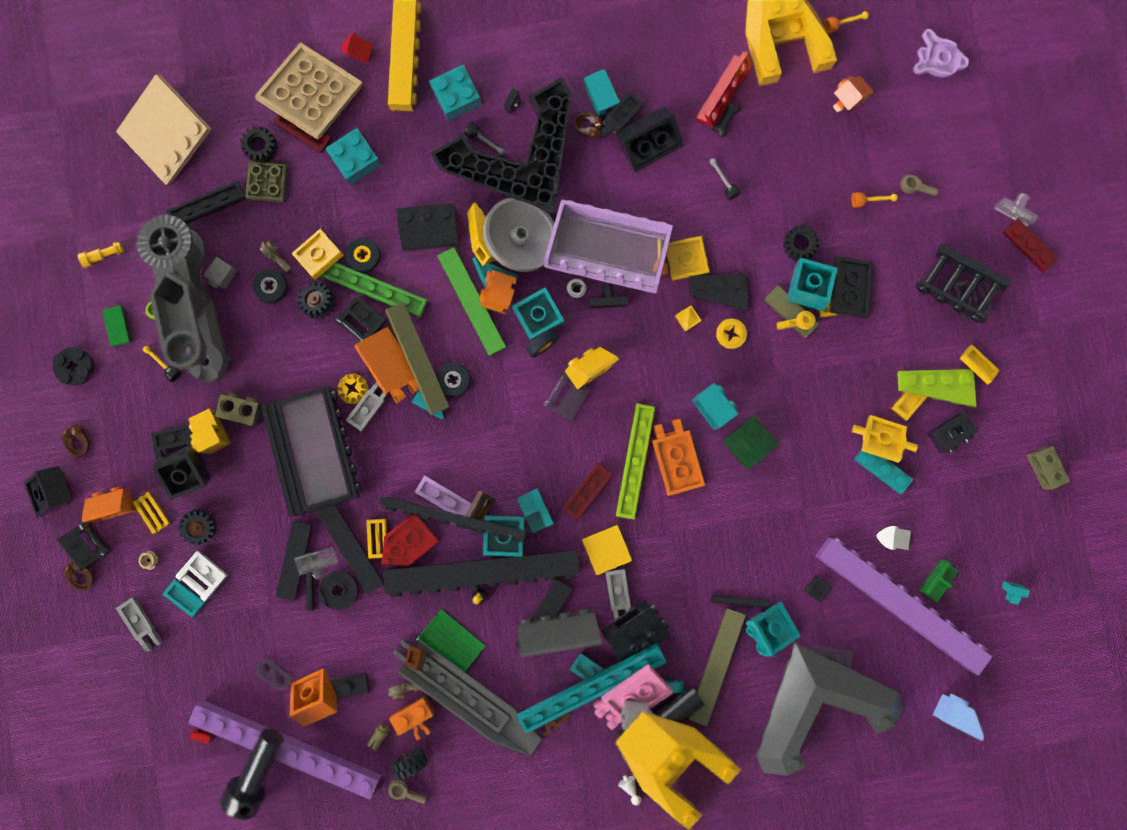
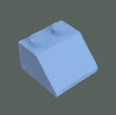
[933,694,984,740]

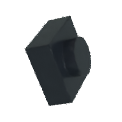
[504,88,521,113]

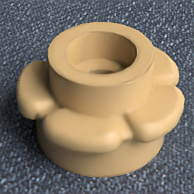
[139,551,158,570]

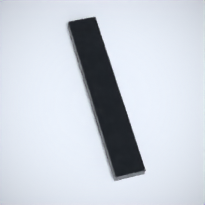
[307,486,384,594]

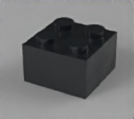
[151,445,211,501]

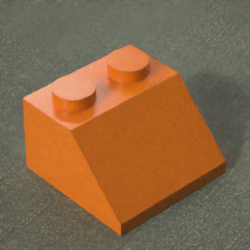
[82,486,136,522]
[290,669,337,727]

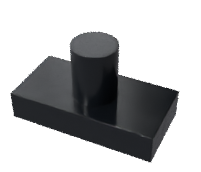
[589,284,628,309]
[330,672,370,699]

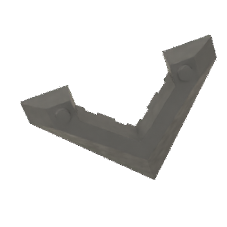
[756,642,905,775]

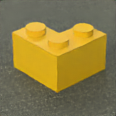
[188,408,231,454]

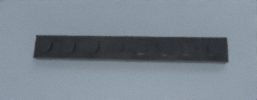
[379,497,531,542]

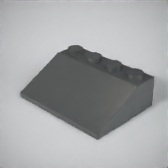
[517,608,602,657]

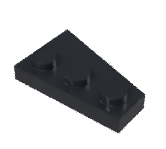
[689,273,748,312]

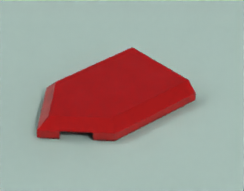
[381,513,439,566]

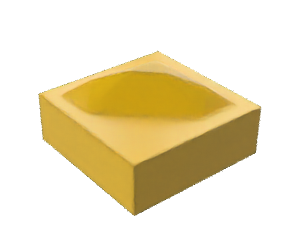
[675,305,701,332]

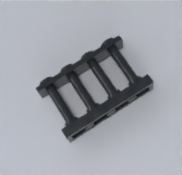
[915,243,1011,324]

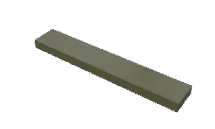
[385,303,449,415]
[688,608,746,726]

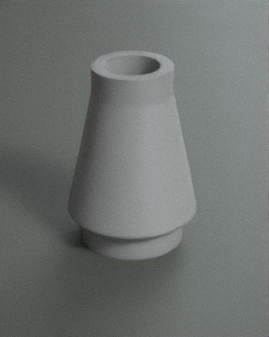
[567,279,586,298]

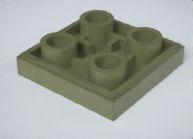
[245,161,288,203]

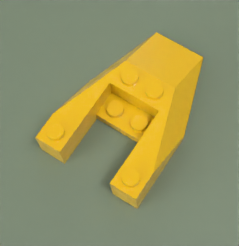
[746,0,837,86]
[616,712,741,830]

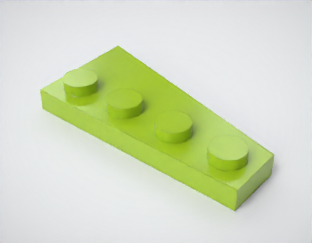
[897,369,976,408]

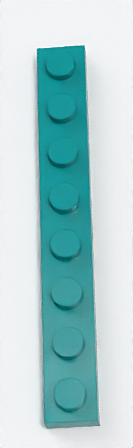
[517,644,667,733]

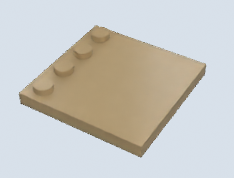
[255,42,363,140]
[116,74,211,185]

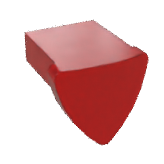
[341,33,373,63]

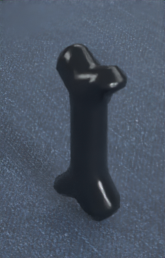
[712,101,740,137]

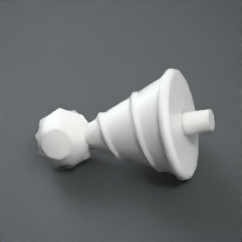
[618,775,642,806]

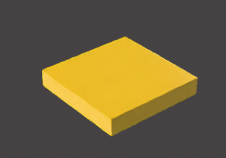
[292,229,344,280]
[666,236,710,281]
[582,525,632,575]

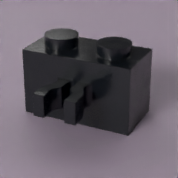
[927,412,978,454]

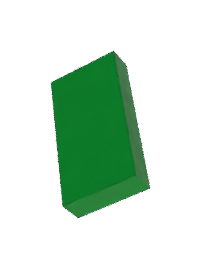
[102,305,132,347]

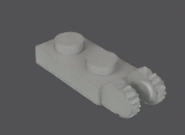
[346,382,390,432]
[605,569,631,621]
[116,597,163,652]

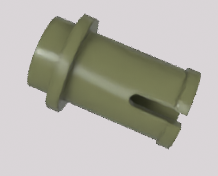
[367,723,390,751]

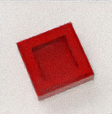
[189,728,215,744]

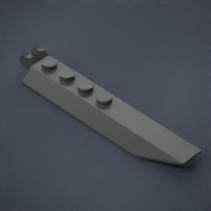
[393,639,542,755]

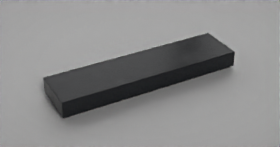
[166,181,246,224]
[276,521,313,601]
[515,580,573,648]

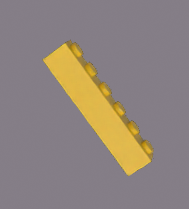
[388,0,422,111]

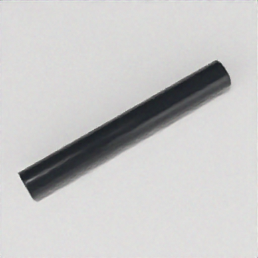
[305,552,314,611]
[711,595,770,608]

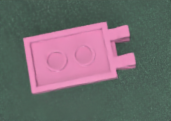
[593,664,673,730]

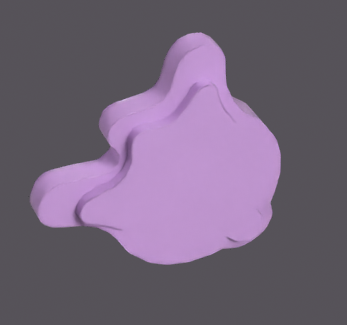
[913,29,969,77]

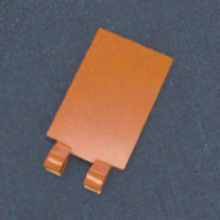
[354,327,419,403]
[652,419,705,496]

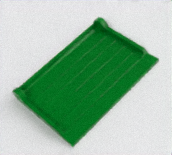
[416,609,485,672]

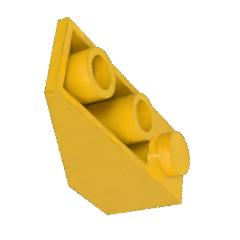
[467,202,496,266]

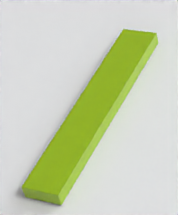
[616,403,655,520]

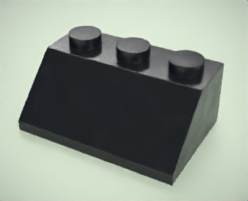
[615,106,684,172]
[396,203,459,251]

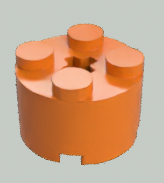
[479,270,516,314]

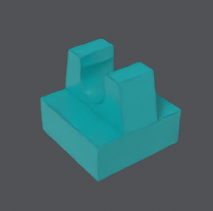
[1002,581,1030,605]

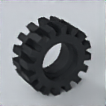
[240,126,278,162]
[783,225,820,261]

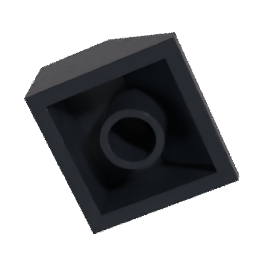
[24,466,72,517]

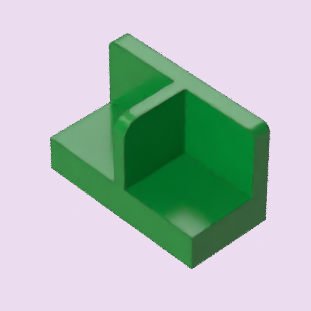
[919,559,958,603]

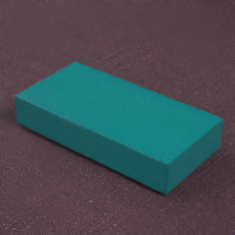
[162,578,206,618]

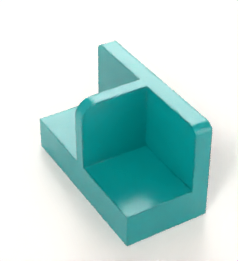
[583,69,619,117]
[517,489,554,533]

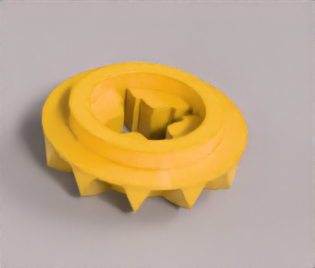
[716,319,747,349]
[337,373,368,404]

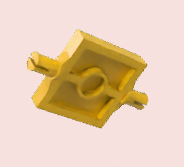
[852,415,918,463]

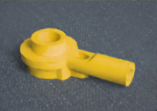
[776,311,815,330]

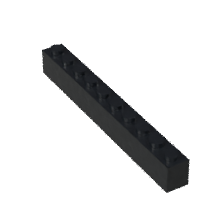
[383,550,580,597]

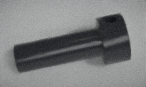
[616,685,705,739]
[220,728,284,820]

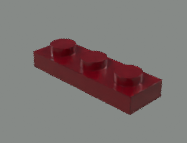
[274,114,332,154]
[1002,218,1058,273]
[562,463,612,520]

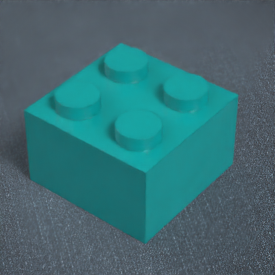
[429,65,481,121]
[325,128,382,186]
[786,258,837,311]
[512,287,564,342]
[692,383,738,430]
[483,515,525,557]

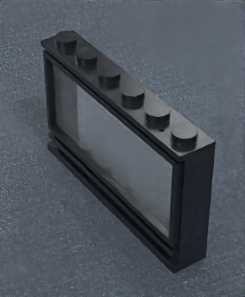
[261,385,362,517]

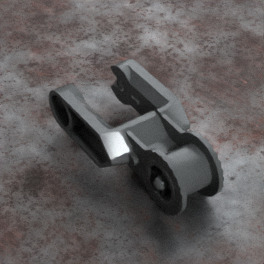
[137,215,228,382]

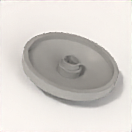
[483,197,558,272]

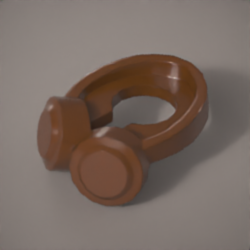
[574,112,605,140]
[60,425,89,456]
[63,562,94,591]

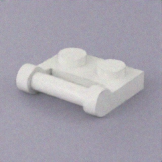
[176,550,228,602]

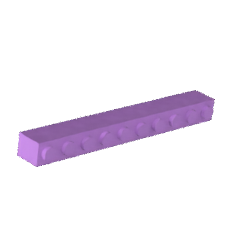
[815,538,992,676]
[188,700,382,799]

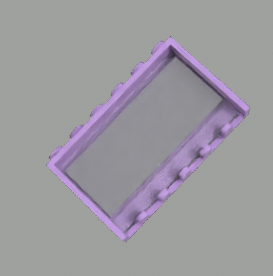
[544,199,673,294]

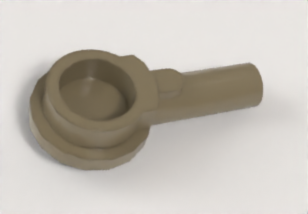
[900,175,938,196]
[259,241,291,273]
[388,683,421,700]
[388,780,427,804]

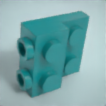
[745,602,801,657]

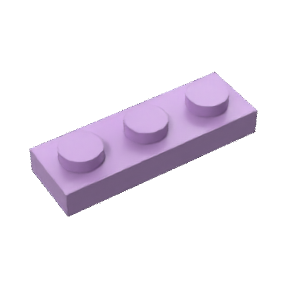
[415,475,472,515]

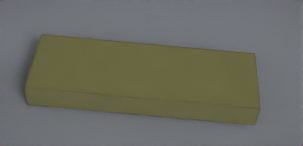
[764,285,819,338]

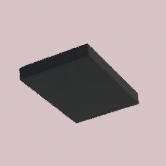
[830,256,873,318]

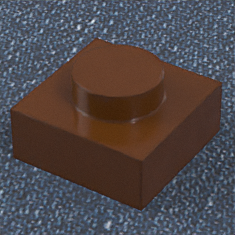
[404,645,427,671]

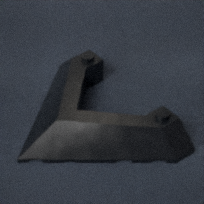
[430,77,572,214]

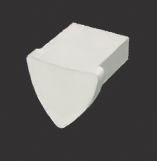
[877,526,911,550]

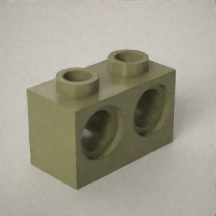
[215,392,262,427]
[1026,446,1070,490]

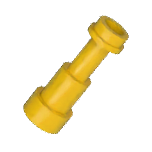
[78,241,124,268]

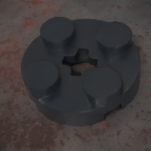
[53,347,94,386]
[318,571,359,610]

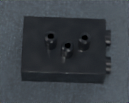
[601,600,670,661]

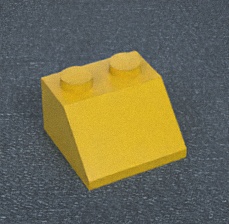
[565,347,619,390]

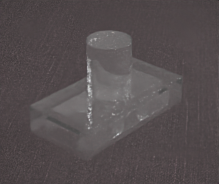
[994,193,1038,226]
[294,547,338,579]

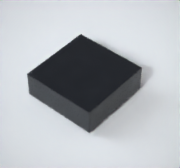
[804,575,832,602]

